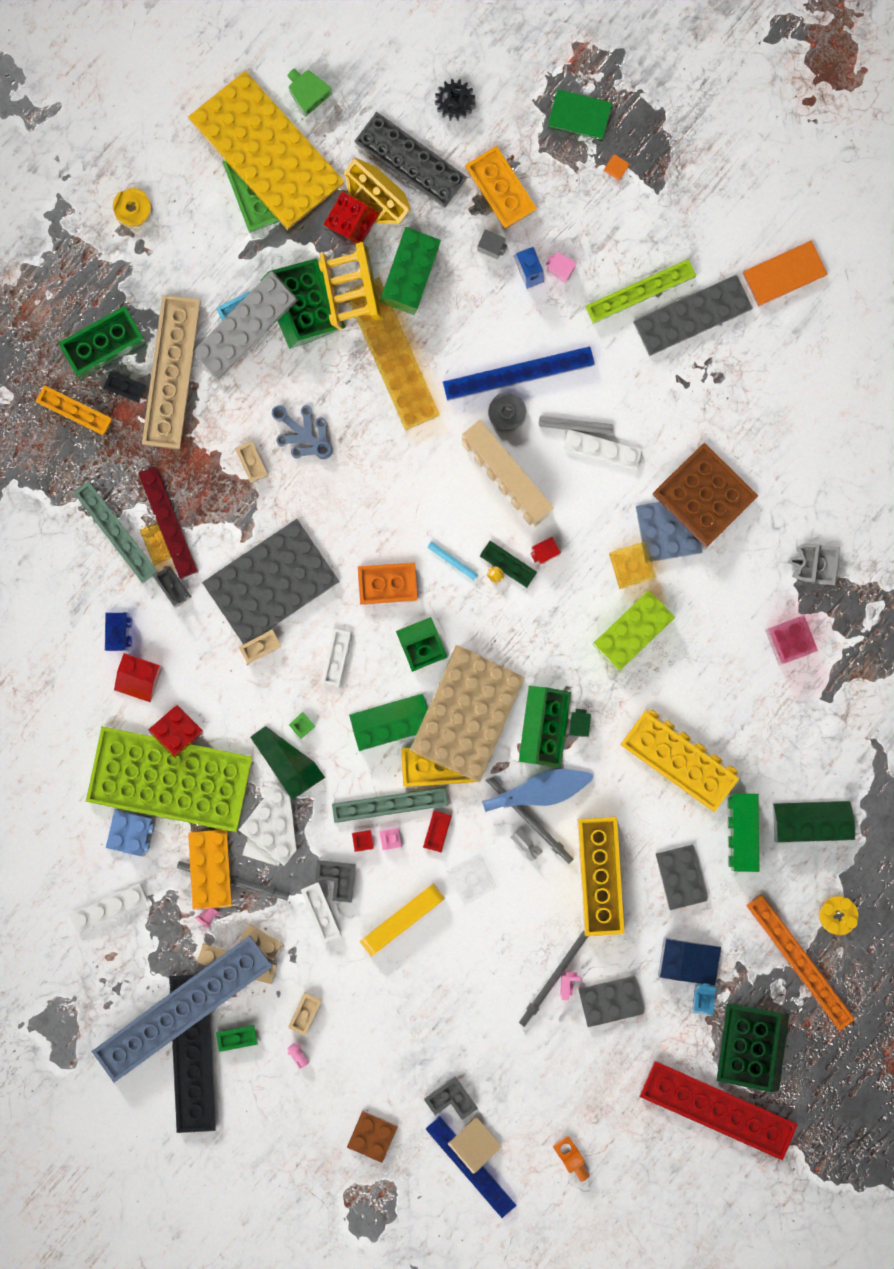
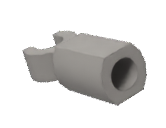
[510,828,543,862]

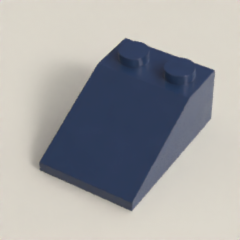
[658,938,721,985]

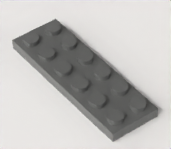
[633,274,753,357]

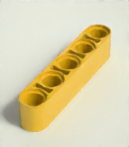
[359,883,445,957]

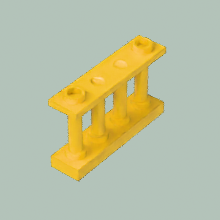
[318,242,382,330]

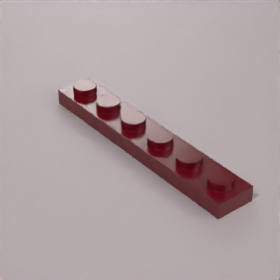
[138,466,198,579]

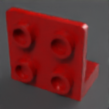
[324,192,380,244]

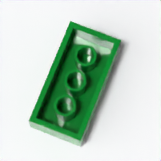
[379,227,441,315]
[58,306,146,380]

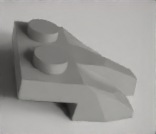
[788,543,841,586]

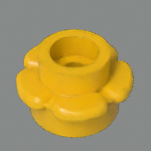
[486,566,504,584]

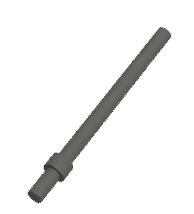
[487,777,574,864]
[177,861,290,901]
[518,930,589,1027]

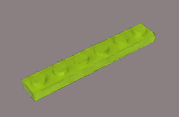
[585,259,696,324]

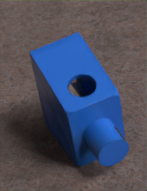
[513,247,544,289]

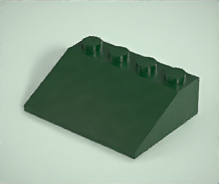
[716,1004,790,1092]

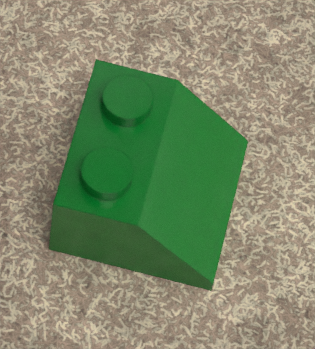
[396,617,447,672]

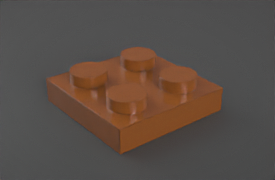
[347,1110,398,1163]

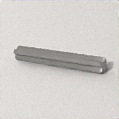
[538,416,614,435]

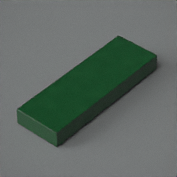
[479,541,537,588]

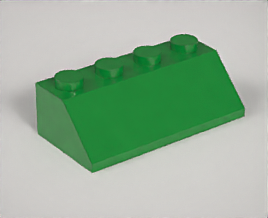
[518,686,571,768]
[349,693,427,752]
[727,794,760,872]

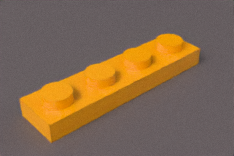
[35,385,113,436]

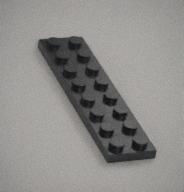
[169,974,216,1133]

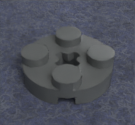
[488,392,526,431]

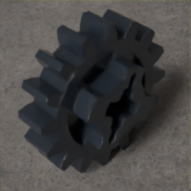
[435,79,475,121]

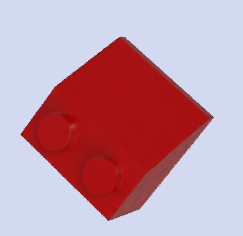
[114,653,163,703]

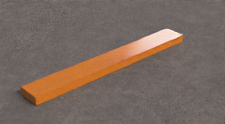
[746,894,855,1031]

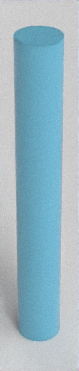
[427,541,478,581]

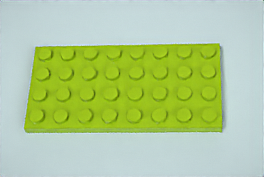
[85,726,253,832]

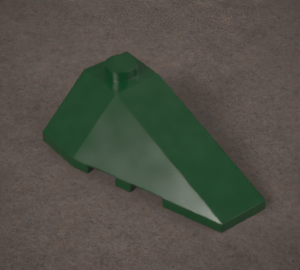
[250,726,326,800]

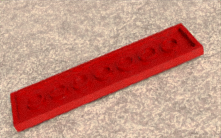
[639,1060,798,1161]

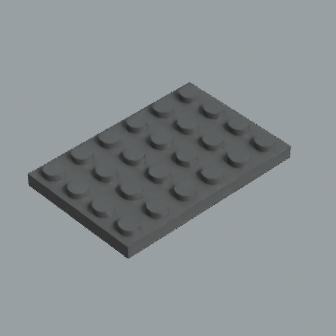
[202,519,340,645]

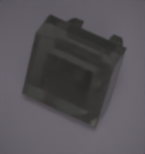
[468,194,493,216]

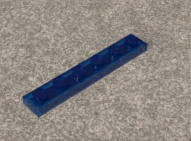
[425,1115,517,1218]

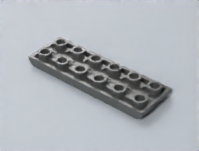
[354,111,468,208]

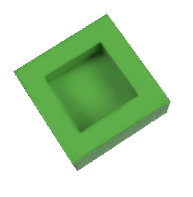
[289,712,316,739]

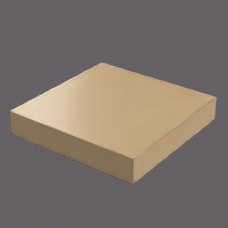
[448,1117,502,1174]

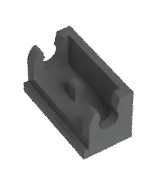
[152,566,192,608]

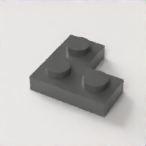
[315,860,356,903]
[424,1076,478,1120]

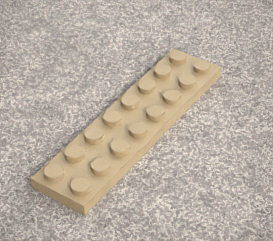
[142,295,201,450]

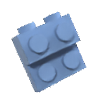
[105,810,155,857]

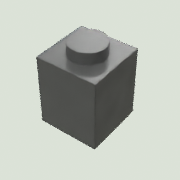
[477,229,508,260]

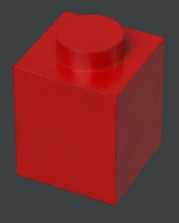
[530,537,561,565]

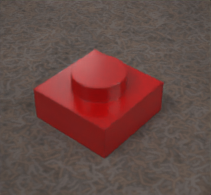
[352,830,374,852]

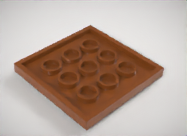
[652,442,758,548]

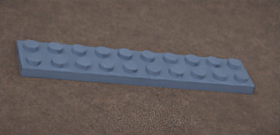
[91,935,273,1083]

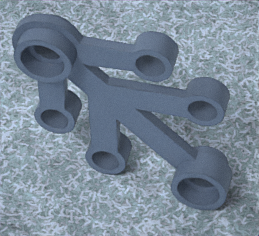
[272,405,333,459]

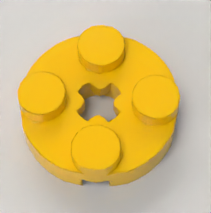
[113,188,151,227]
[819,896,858,935]

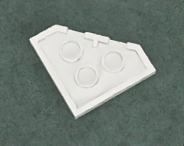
[239,785,296,866]

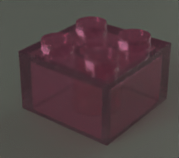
[765,615,818,666]

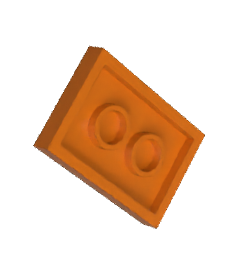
[358,562,418,605]

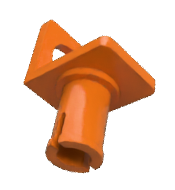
[553,1136,590,1182]

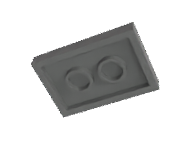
[655,844,707,910]
[578,975,644,1027]

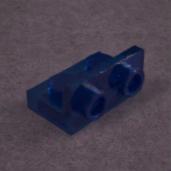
[104,612,133,651]

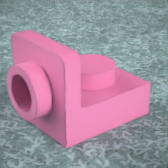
[560,972,582,1000]

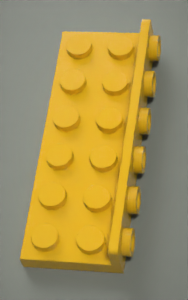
[620,709,740,812]

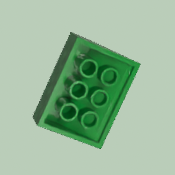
[260,258,346,349]

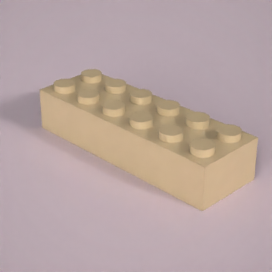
[462,420,554,527]

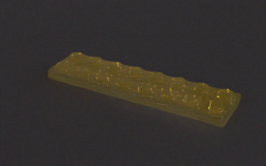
[345,277,440,431]

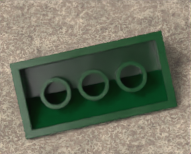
[773,801,855,842]

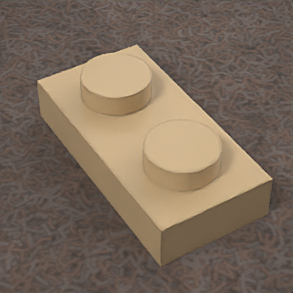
[235,441,268,483]
[239,629,282,664]
[240,924,283,960]
[288,992,322,1036]

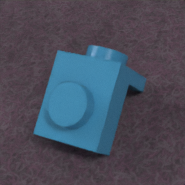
[693,984,717,1016]

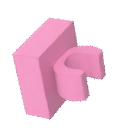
[379,828,402,850]

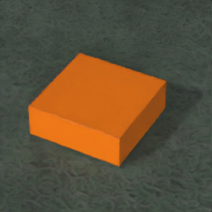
[603,154,630,181]

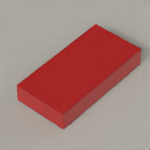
[423,810,452,853]

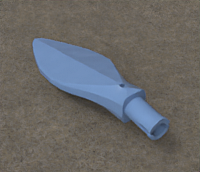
[482,769,594,812]

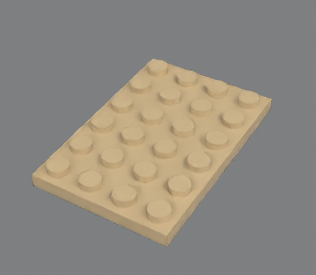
[410,645,525,783]

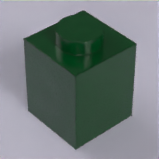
[569,709,591,737]

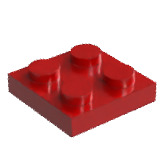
[148,705,203,758]

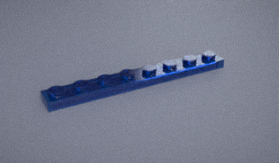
[442,346,595,401]

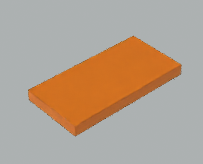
[743,240,828,307]

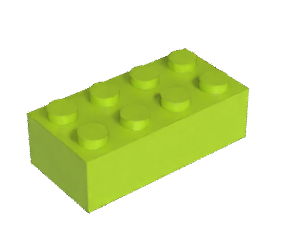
[592,590,676,672]

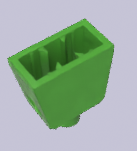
[287,68,332,117]

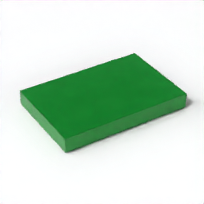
[548,89,612,140]

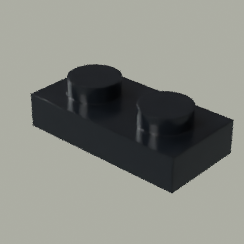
[103,371,147,403]

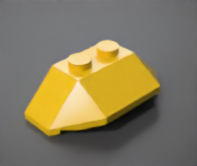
[344,158,411,224]

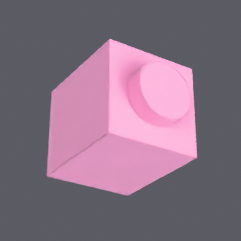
[546,251,577,283]

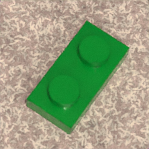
[216,1025,258,1052]

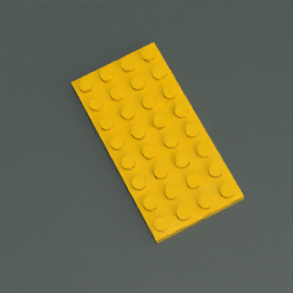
[188,71,345,231]

